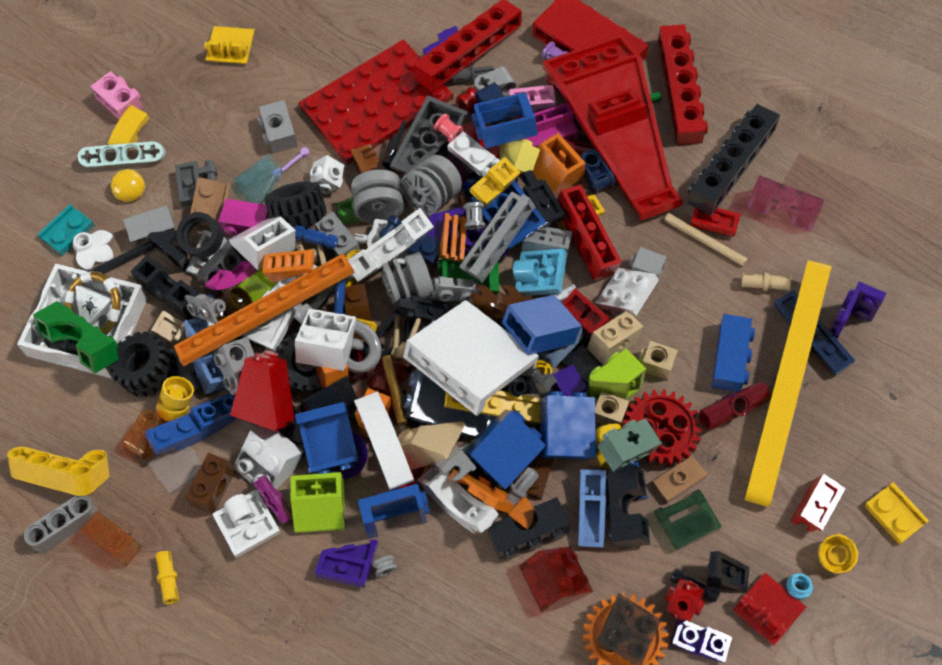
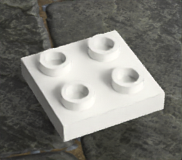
[596,268,659,317]
[213,489,281,559]

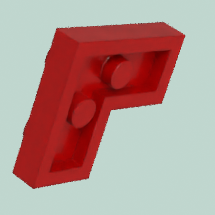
[690,207,741,237]

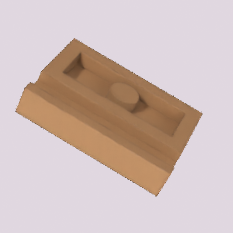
[190,177,230,226]

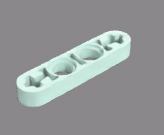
[78,141,166,168]

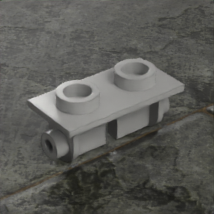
[430,276,479,303]
[185,294,226,323]

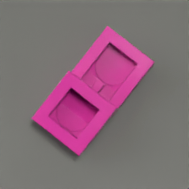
[204,261,257,290]

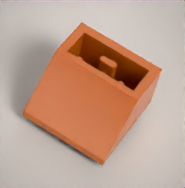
[533,133,586,196]

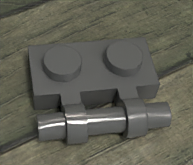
[175,160,217,207]

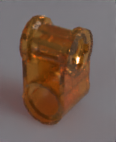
[122,409,165,459]

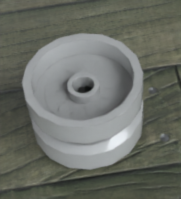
[351,170,404,223]

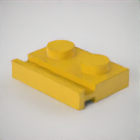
[864,482,929,545]

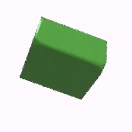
[337,196,361,224]

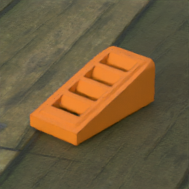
[262,249,315,283]

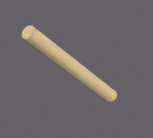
[664,213,748,266]

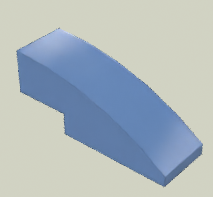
[184,318,227,394]
[578,469,606,547]

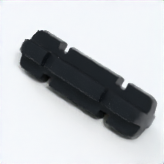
[670,568,721,602]

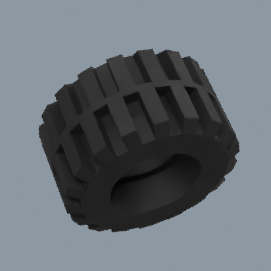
[265,182,327,228]
[109,331,177,398]

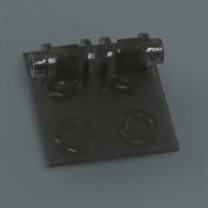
[597,593,661,665]

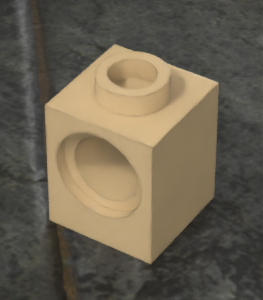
[638,341,678,380]
[595,391,629,426]

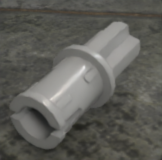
[506,467,539,512]

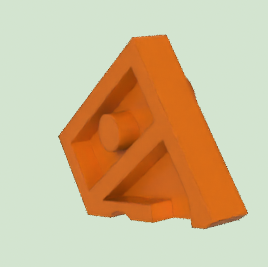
[449,469,514,513]

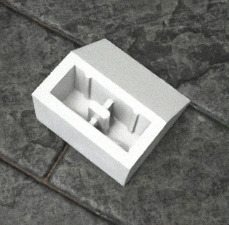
[229,217,295,270]
[295,309,356,371]
[233,426,304,490]

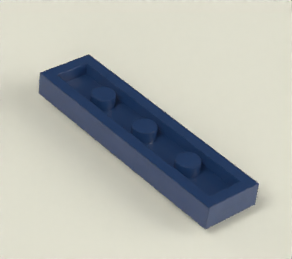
[774,289,855,377]

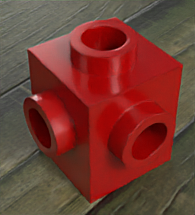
[665,578,705,622]

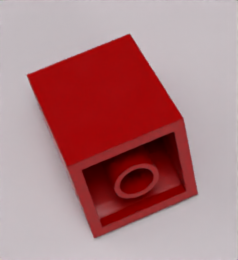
[230,351,295,431]

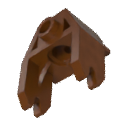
[470,285,533,333]

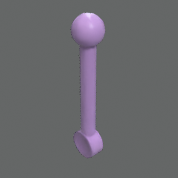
[273,147,310,179]

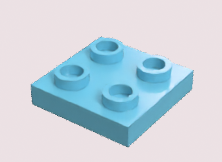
[513,249,567,296]

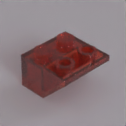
[519,546,593,612]

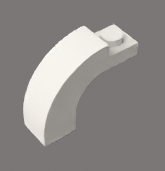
[417,464,499,533]

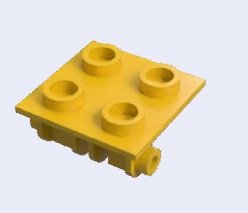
[204,26,255,64]

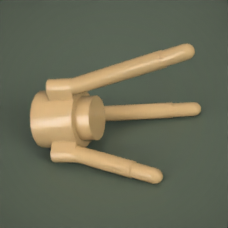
[390,315,421,367]

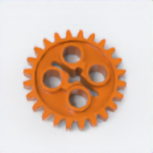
[582,593,669,665]

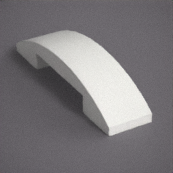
[348,208,434,282]
[354,392,414,490]

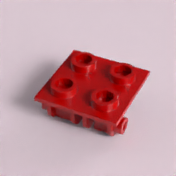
[732,573,806,646]

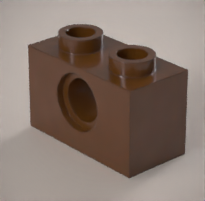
[185,453,236,515]

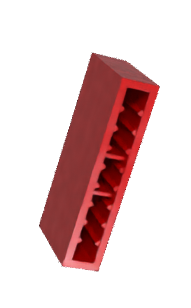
[533,0,649,63]

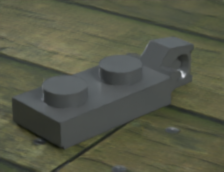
[518,369,557,394]

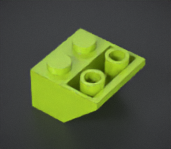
[587,348,646,400]
[290,472,346,533]

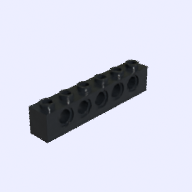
[688,104,780,216]

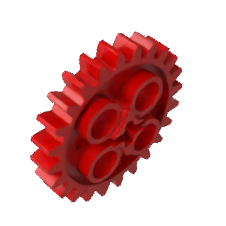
[621,389,703,467]

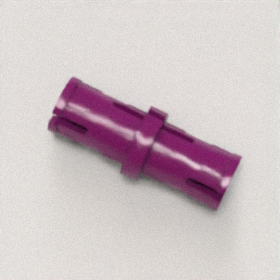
[252,474,293,524]

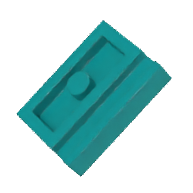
[37,204,95,256]

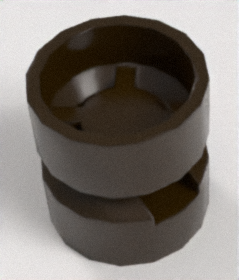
[216,286,253,321]

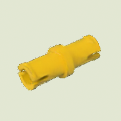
[155,551,180,605]

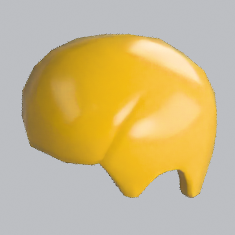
[111,169,145,203]
[817,534,858,574]

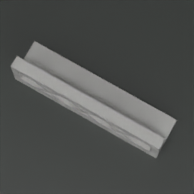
[459,192,535,283]

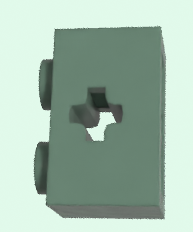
[597,418,662,472]

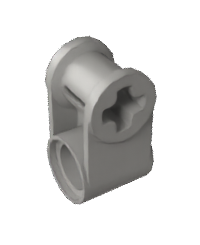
[474,67,517,96]

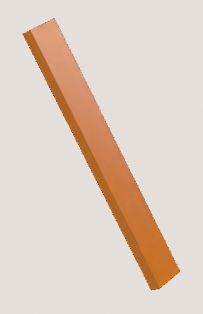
[173,253,355,366]

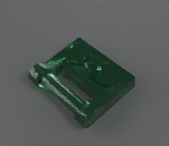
[654,489,722,551]

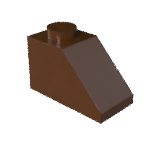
[344,284,372,340]

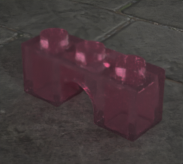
[747,175,824,231]

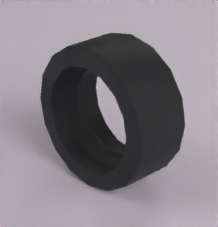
[176,212,223,258]

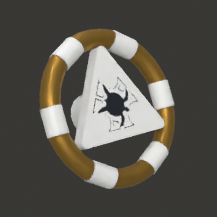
[64,271,121,335]

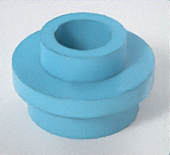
[786,573,813,599]

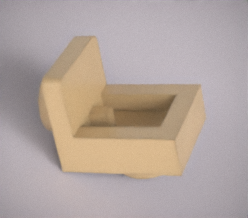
[150,311,186,345]

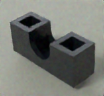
[130,255,199,320]
[606,464,650,549]
[487,497,570,560]

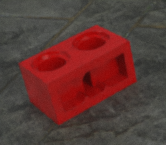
[562,288,611,335]

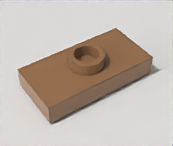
[652,455,708,503]

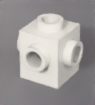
[310,155,344,195]

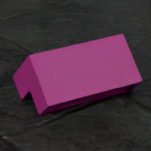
[516,103,578,148]

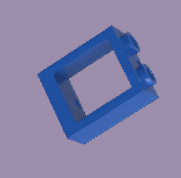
[471,92,538,148]

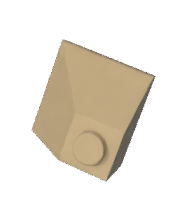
[398,421,465,470]

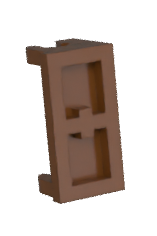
[351,144,384,174]

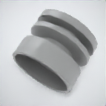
[401,155,462,215]
[381,252,434,304]

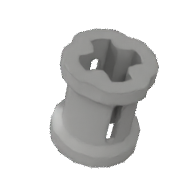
[463,202,485,230]

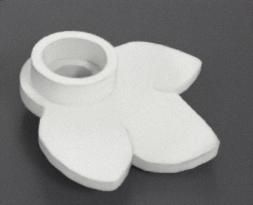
[73,230,114,270]

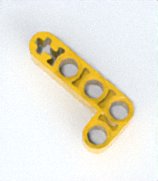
[7,447,110,496]

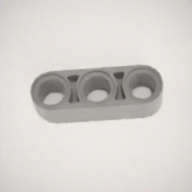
[24,496,98,552]

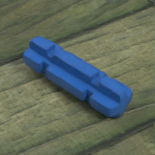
[294,225,338,249]

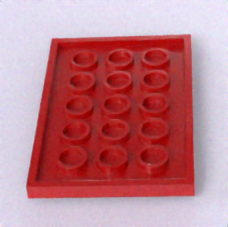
[298,39,453,165]

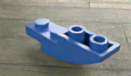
[145,393,237,455]

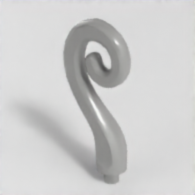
[291,303,381,373]

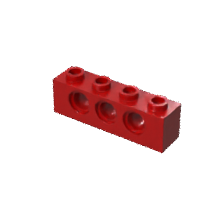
[557,184,622,281]

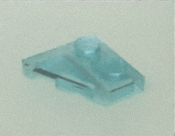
[234,153,283,204]

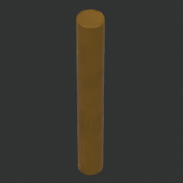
[382,355,407,426]

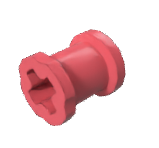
[434,114,463,143]

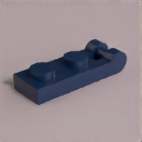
[379,215,441,267]

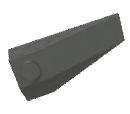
[390,95,468,174]

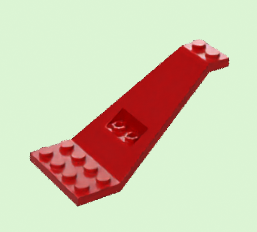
[542,34,683,221]

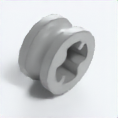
[372,556,398,577]

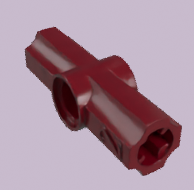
[699,381,772,430]

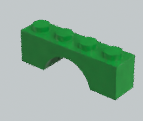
[33,301,119,373]

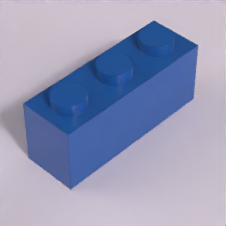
[711,314,755,392]

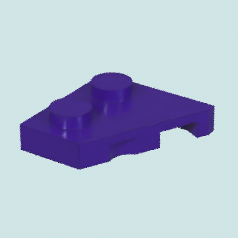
[315,539,378,588]

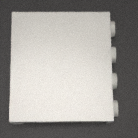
[403,300,539,416]

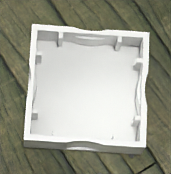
[17,263,148,379]

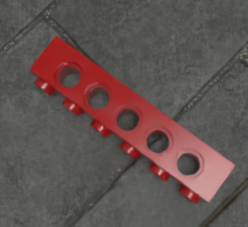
[413,0,522,92]
[658,24,708,145]

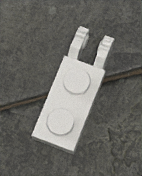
[448,132,500,177]

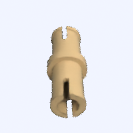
[741,272,791,291]

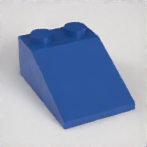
[471,180,547,250]

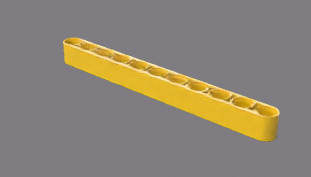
[744,260,832,507]

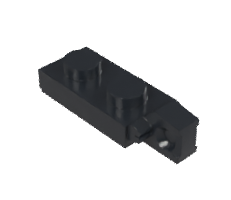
[523,170,566,227]
[391,295,449,325]

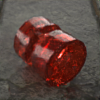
[366,357,407,402]

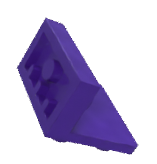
[830,281,886,339]

